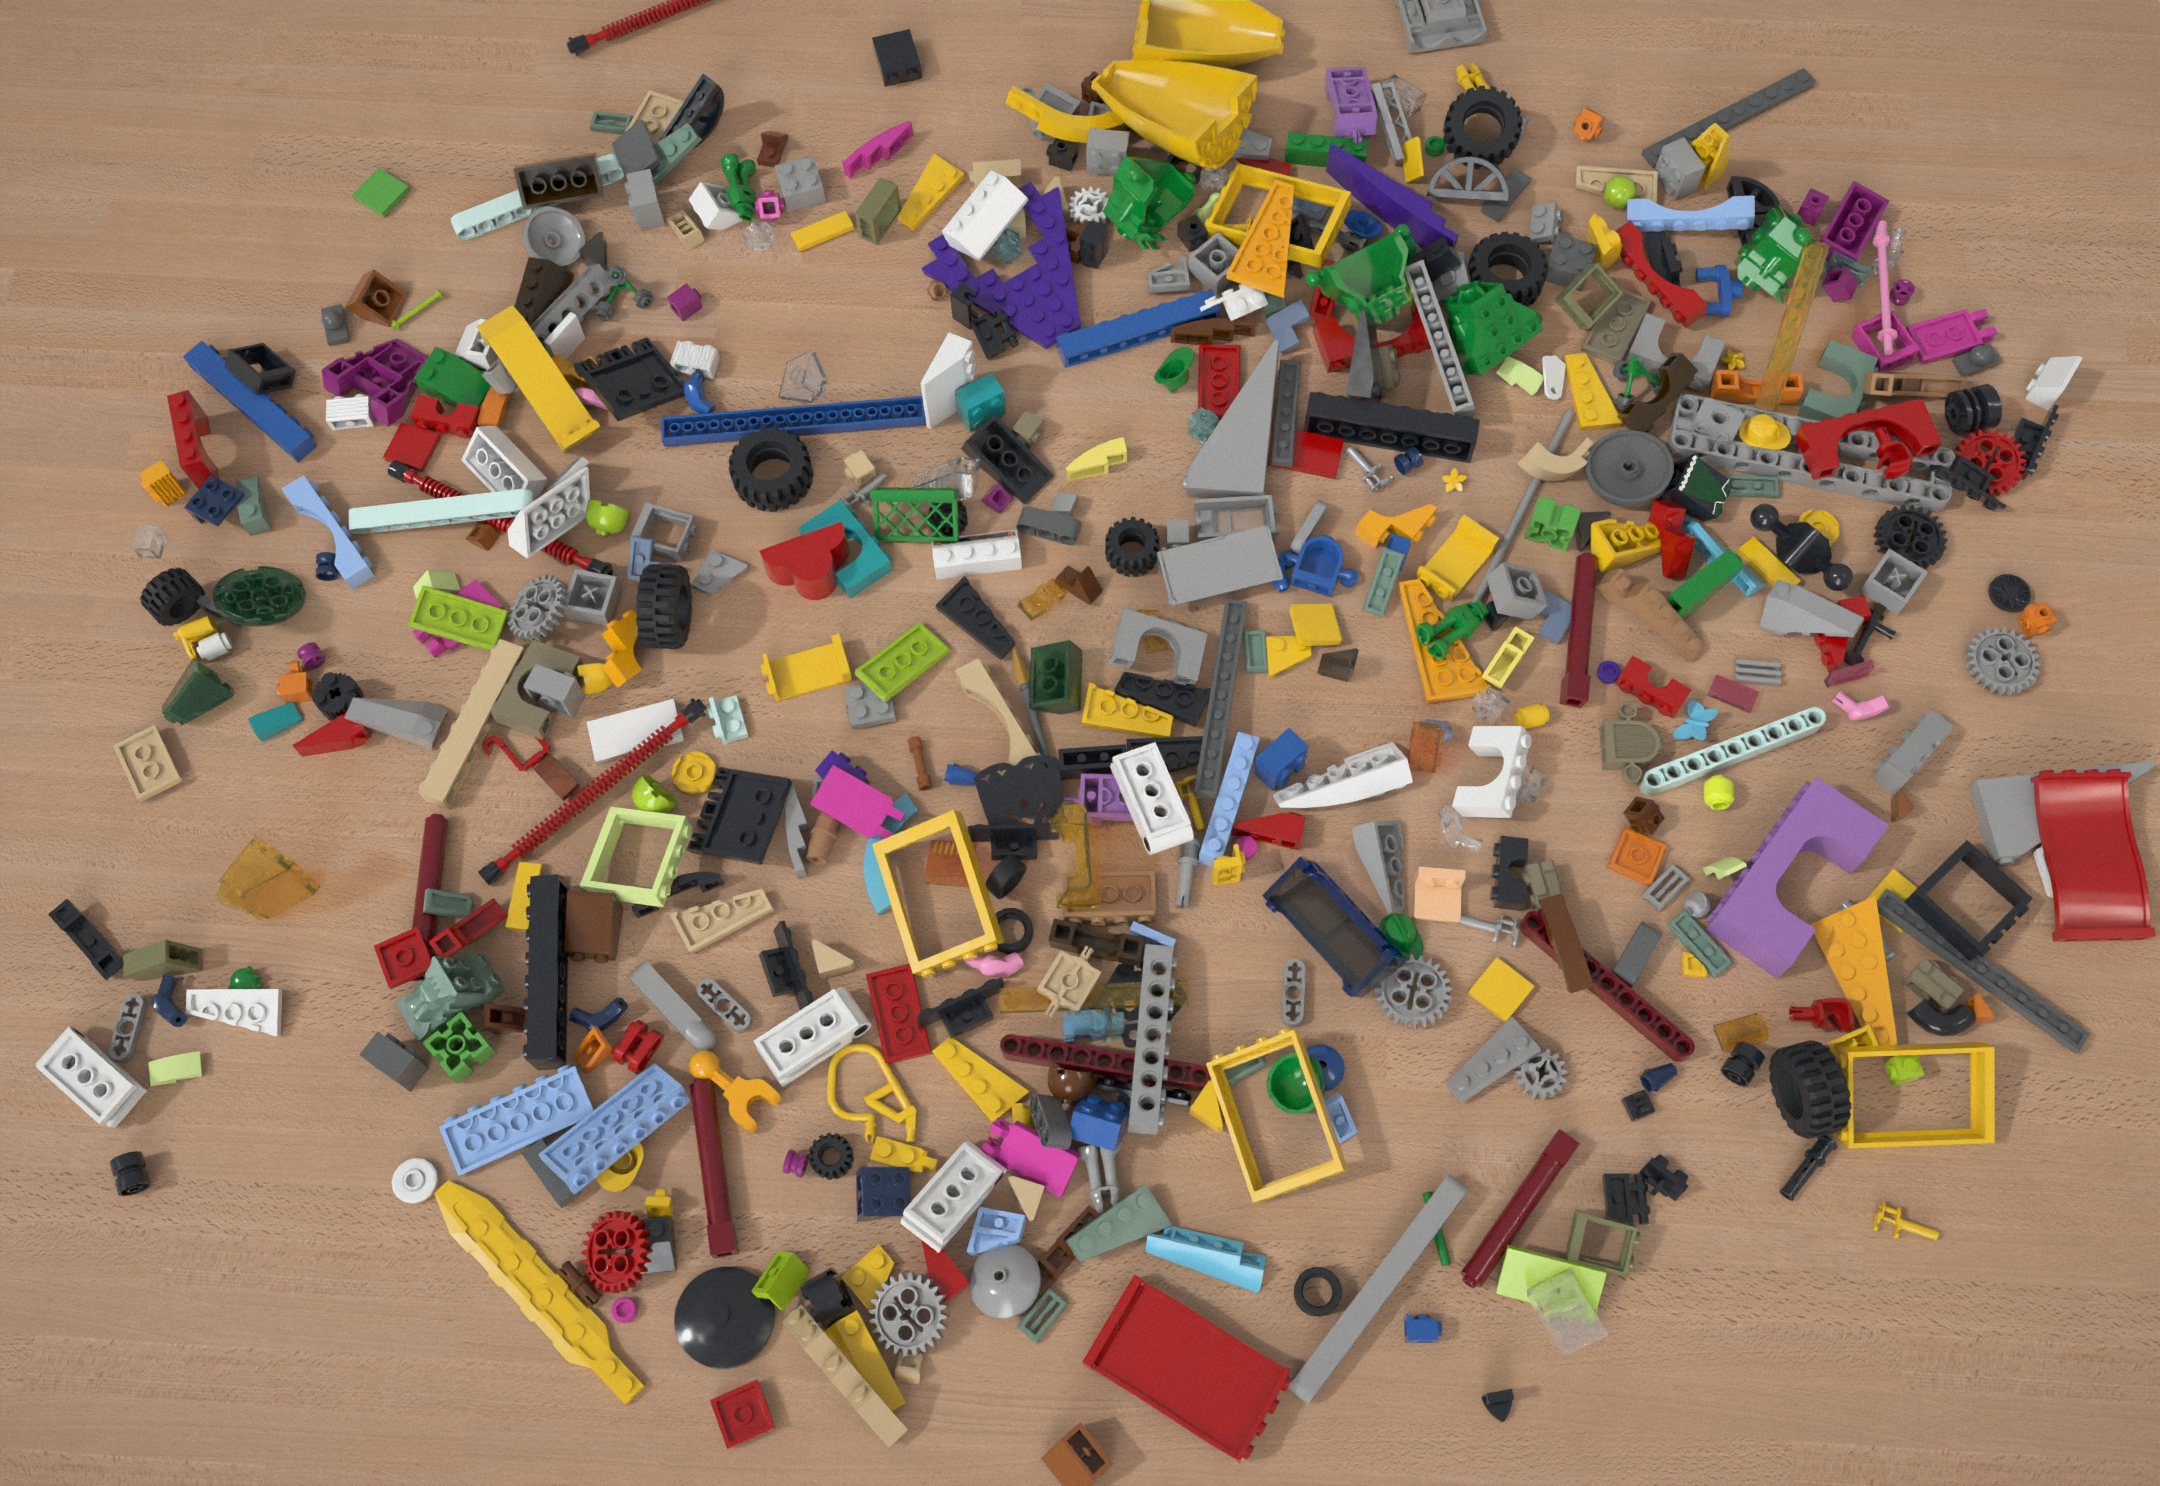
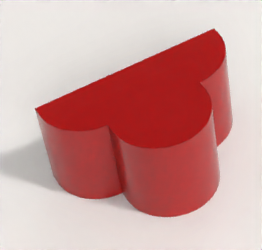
[759,521,849,600]

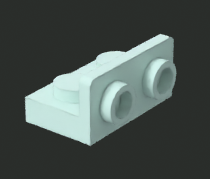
[707,695,749,745]

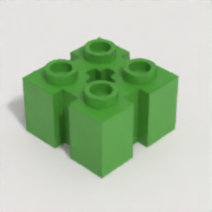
[1524,496,1581,552]
[423,1012,497,1084]

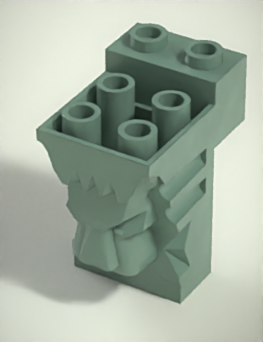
[396,952,506,1042]

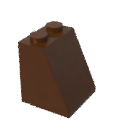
[564,890,623,963]

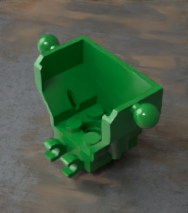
[1102,156,1196,250]
[1734,205,1817,304]
[1305,224,1411,325]
[1440,281,1543,379]

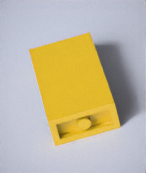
[1416,514,1500,602]
[760,633,853,702]

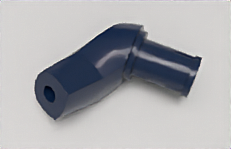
[151,975,188,1027]
[569,998,628,1033]

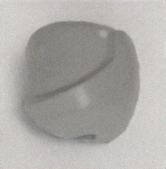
[1683,892,1711,918]

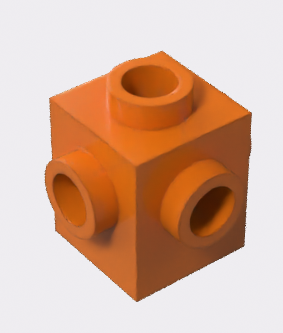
[1573,108,1606,141]
[2017,602,2057,638]

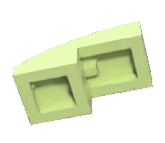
[1496,356,1544,396]
[1702,857,1746,880]
[148,1051,202,1086]

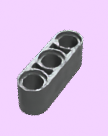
[1016,506,1082,545]
[1612,921,1663,988]
[1030,1093,1072,1150]
[522,1138,582,1208]

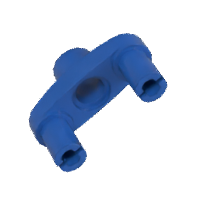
[1695,264,1743,317]

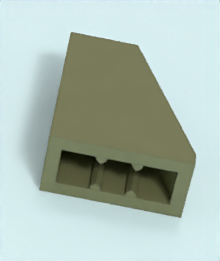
[123,939,202,981]

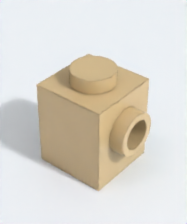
[843,450,877,489]

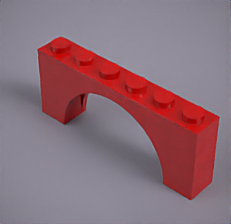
[1313,297,1431,373]
[1795,399,1942,480]

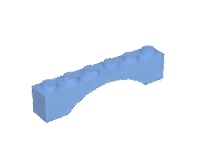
[1627,196,1755,232]
[282,475,374,589]
[1198,732,1260,866]

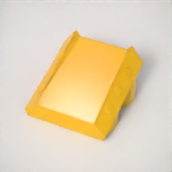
[1586,213,1622,270]

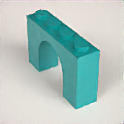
[798,500,892,599]

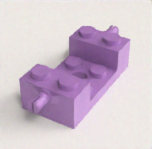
[1325,67,1377,143]
[1064,774,1187,827]

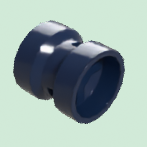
[1394,447,1424,475]
[315,552,338,581]

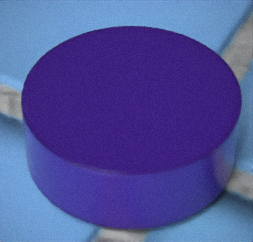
[1597,661,1620,684]

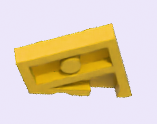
[1266,636,1312,679]
[841,1244,895,1315]

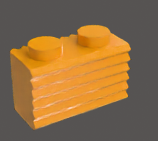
[139,460,187,507]

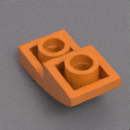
[477,387,512,427]

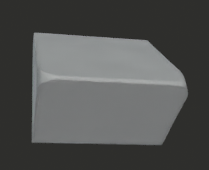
[1050,493,1078,517]

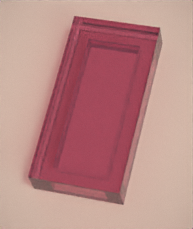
[1824,660,1875,688]
[1707,674,1759,713]

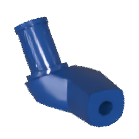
[684,371,716,414]

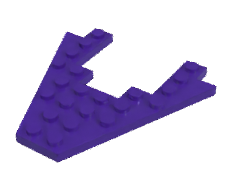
[922,182,1081,349]

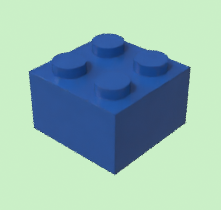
[1254,728,1308,791]
[1070,1094,1130,1151]

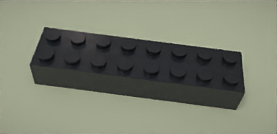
[1303,392,1480,463]
[523,874,569,1070]

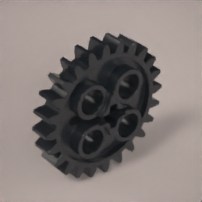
[1873,505,1948,570]

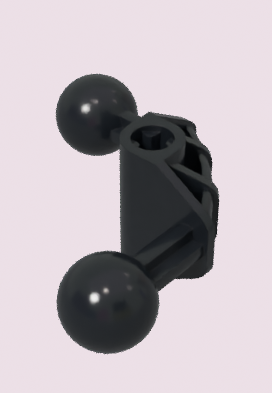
[1750,504,1853,591]

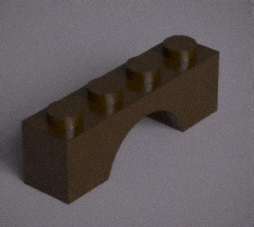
[1617,353,1699,433]
[1048,918,1146,967]

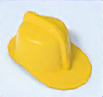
[1739,414,1791,450]
[596,1142,644,1192]

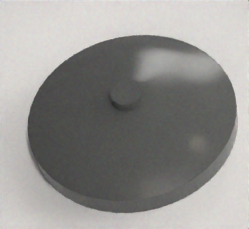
[1585,430,1674,507]

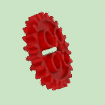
[1954,428,2027,496]
[581,1211,653,1293]

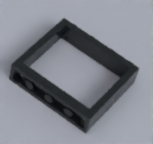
[1904,840,2033,961]

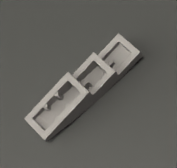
[785,784,809,879]

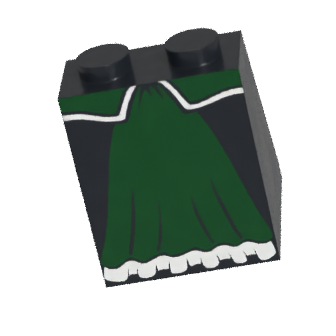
[1656,454,1733,522]

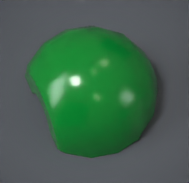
[1266,1052,1325,1115]

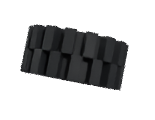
[928,500,968,536]
[808,1133,854,1180]

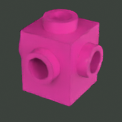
[755,190,785,221]

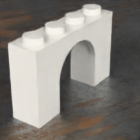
[1452,726,1532,818]

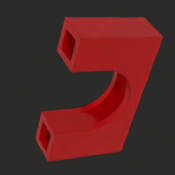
[167,390,220,490]

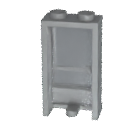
[1194,495,1279,543]

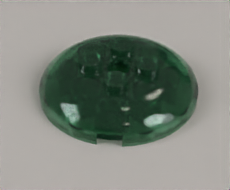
[213,566,306,627]

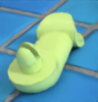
[1192,192,1221,226]

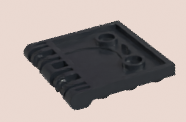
[574,337,685,421]
[686,767,793,865]

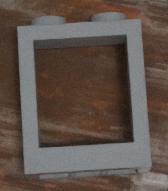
[630,502,698,562]

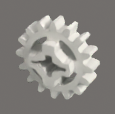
[1068,187,1109,224]

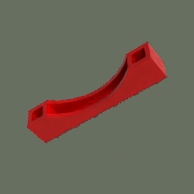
[1615,221,1707,328]

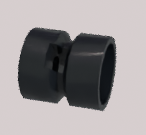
[1720,1041,1765,1087]
[110,1151,151,1196]

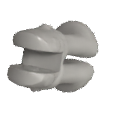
[1075,1143,1122,1214]

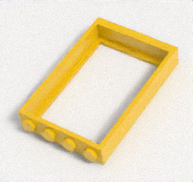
[1205,163,1352,268]
[872,810,1004,978]
[1206,1028,1349,1203]
[1836,1042,1995,1148]

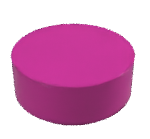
[1235,836,1257,860]
[611,1297,638,1324]

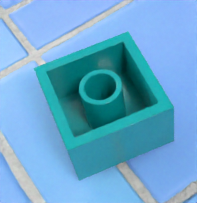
[955,372,1006,432]

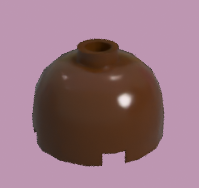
[1047,1067,1096,1106]

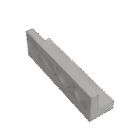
[1371,81,1412,166]

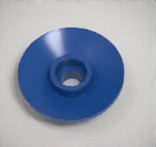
[1344,210,1382,238]
[1306,1045,1345,1091]

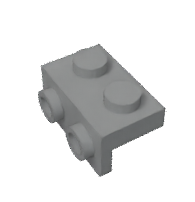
[1529,202,1564,245]

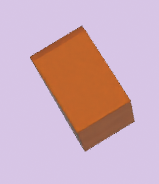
[572,1026,613,1074]

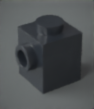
[1046,138,1078,172]
[1177,214,1208,252]

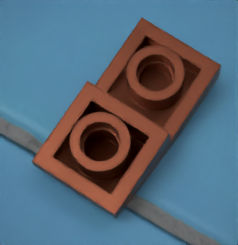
[534,754,580,801]

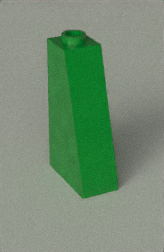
[1667,549,1745,620]

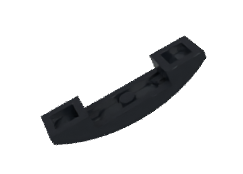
[632,872,725,918]
[48,899,123,980]

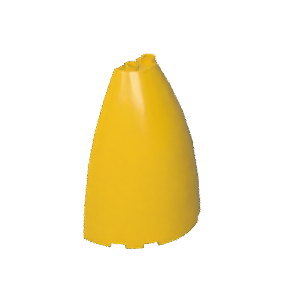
[1131,0,1285,68]
[1091,60,1258,170]

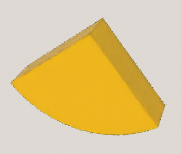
[1681,952,1707,978]

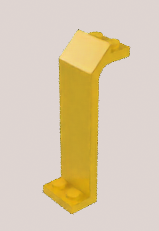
[476,305,601,453]

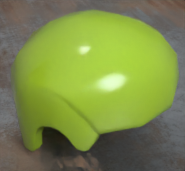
[1603,175,1636,209]

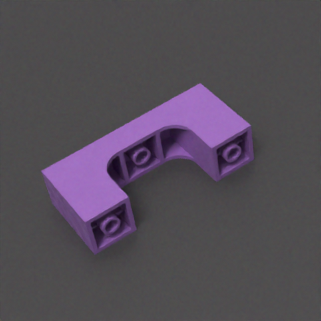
[1706,777,1889,979]

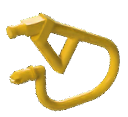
[827,1043,918,1143]

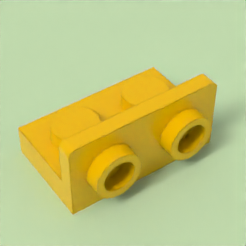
[1211,844,1245,886]

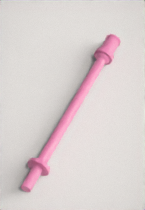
[1873,220,1898,355]

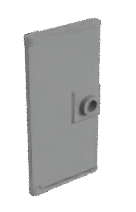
[1157,525,1283,607]

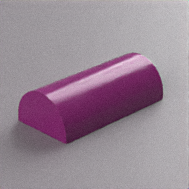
[1817,181,1889,266]

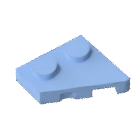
[966,1207,1027,1255]

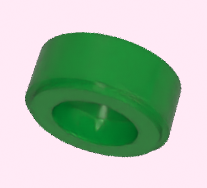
[1425,136,1445,157]

